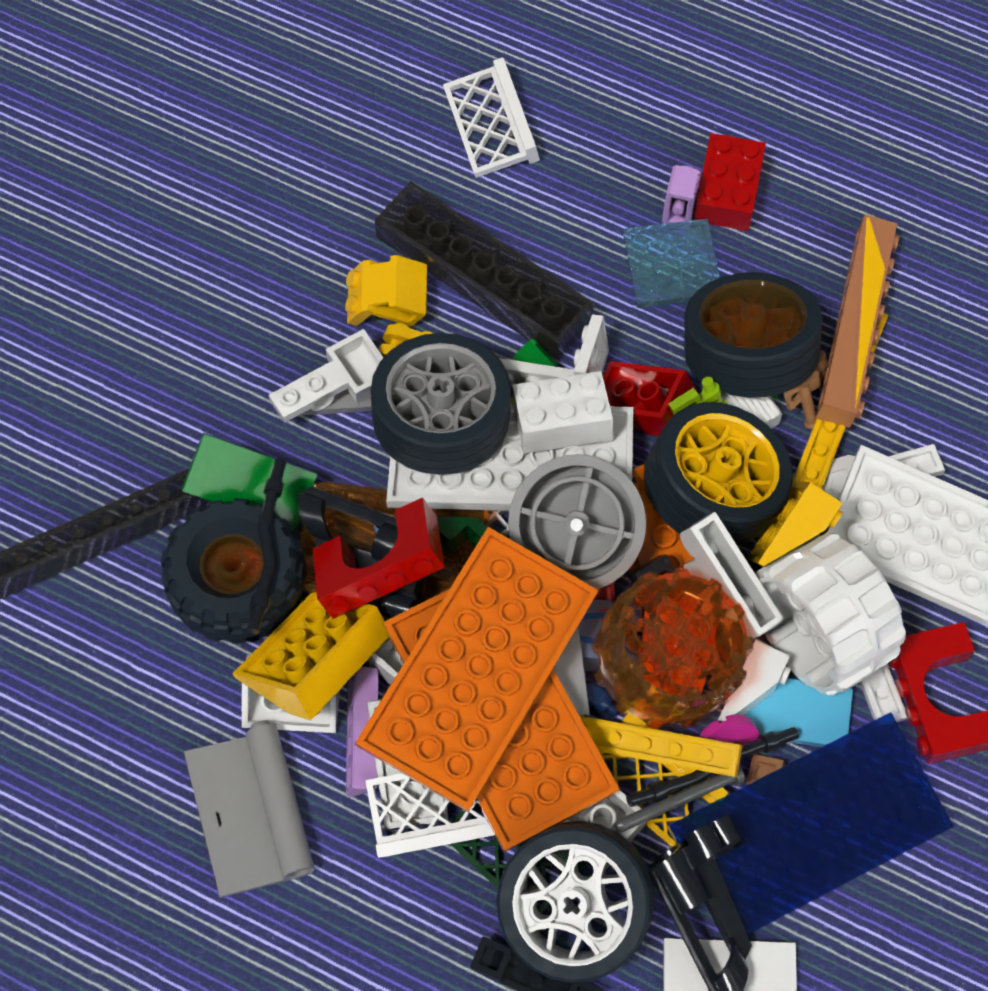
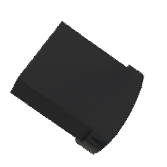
[627,554,680,589]

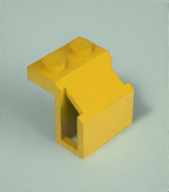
[345,255,427,327]

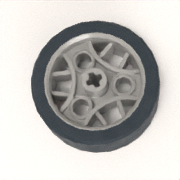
[370,333,511,475]

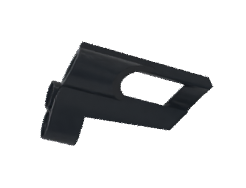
[297,486,432,618]
[649,813,752,991]

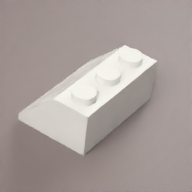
[242,655,340,733]

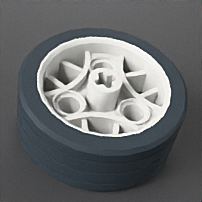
[496,821,655,983]

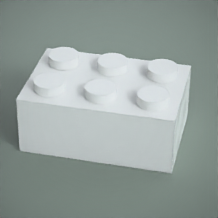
[512,371,613,454]

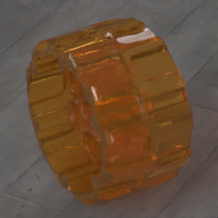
[592,568,754,730]

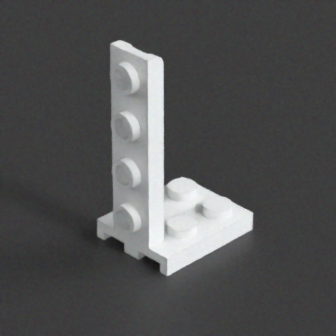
[499,314,609,387]

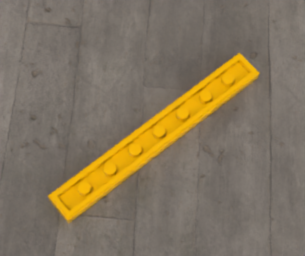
[791,313,888,489]

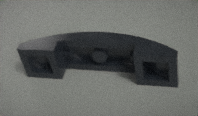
[470,936,605,991]

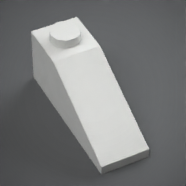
[718,640,792,723]

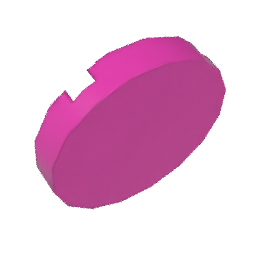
[699,715,759,759]

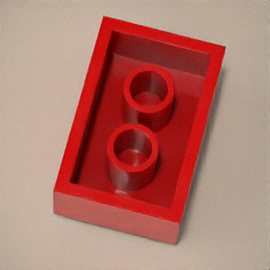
[693,133,766,231]

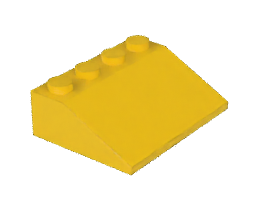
[746,482,843,567]
[232,590,389,721]

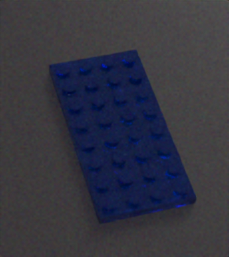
[667,712,954,935]

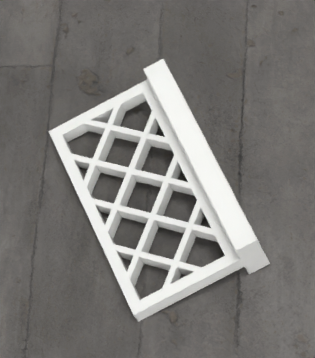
[443,57,540,178]
[365,773,494,858]

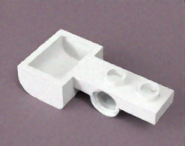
[269,329,383,423]

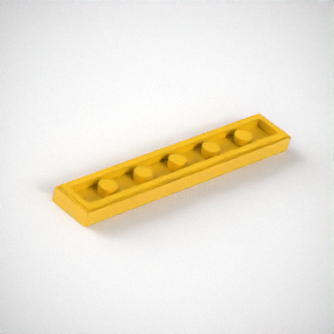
[580,716,743,777]

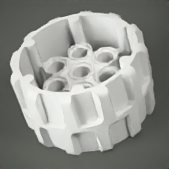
[755,532,906,695]

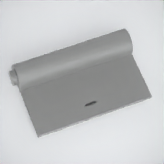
[184,720,315,898]

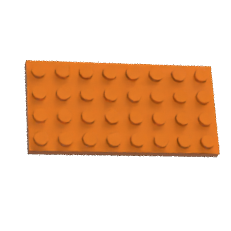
[355,527,599,812]
[383,589,620,853]

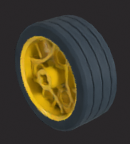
[644,402,793,546]

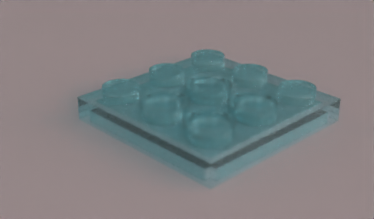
[623,219,720,308]

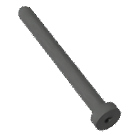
[614,765,745,832]

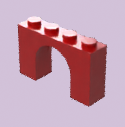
[313,497,445,619]
[888,622,988,765]

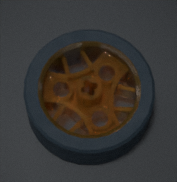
[684,272,822,398]

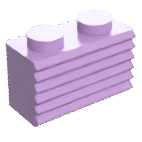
[662,165,701,228]

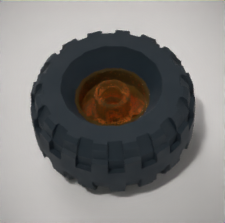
[161,498,306,643]

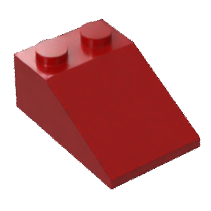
[603,361,697,436]

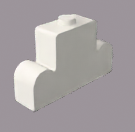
[680,512,784,639]

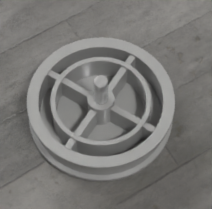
[508,454,646,589]

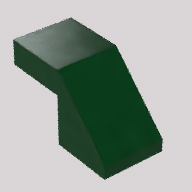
[437,517,487,554]

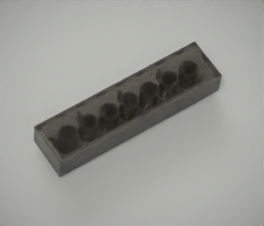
[375,181,594,360]

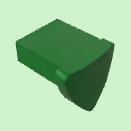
[512,338,559,367]

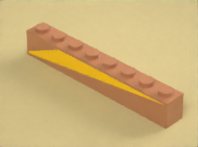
[816,214,899,428]

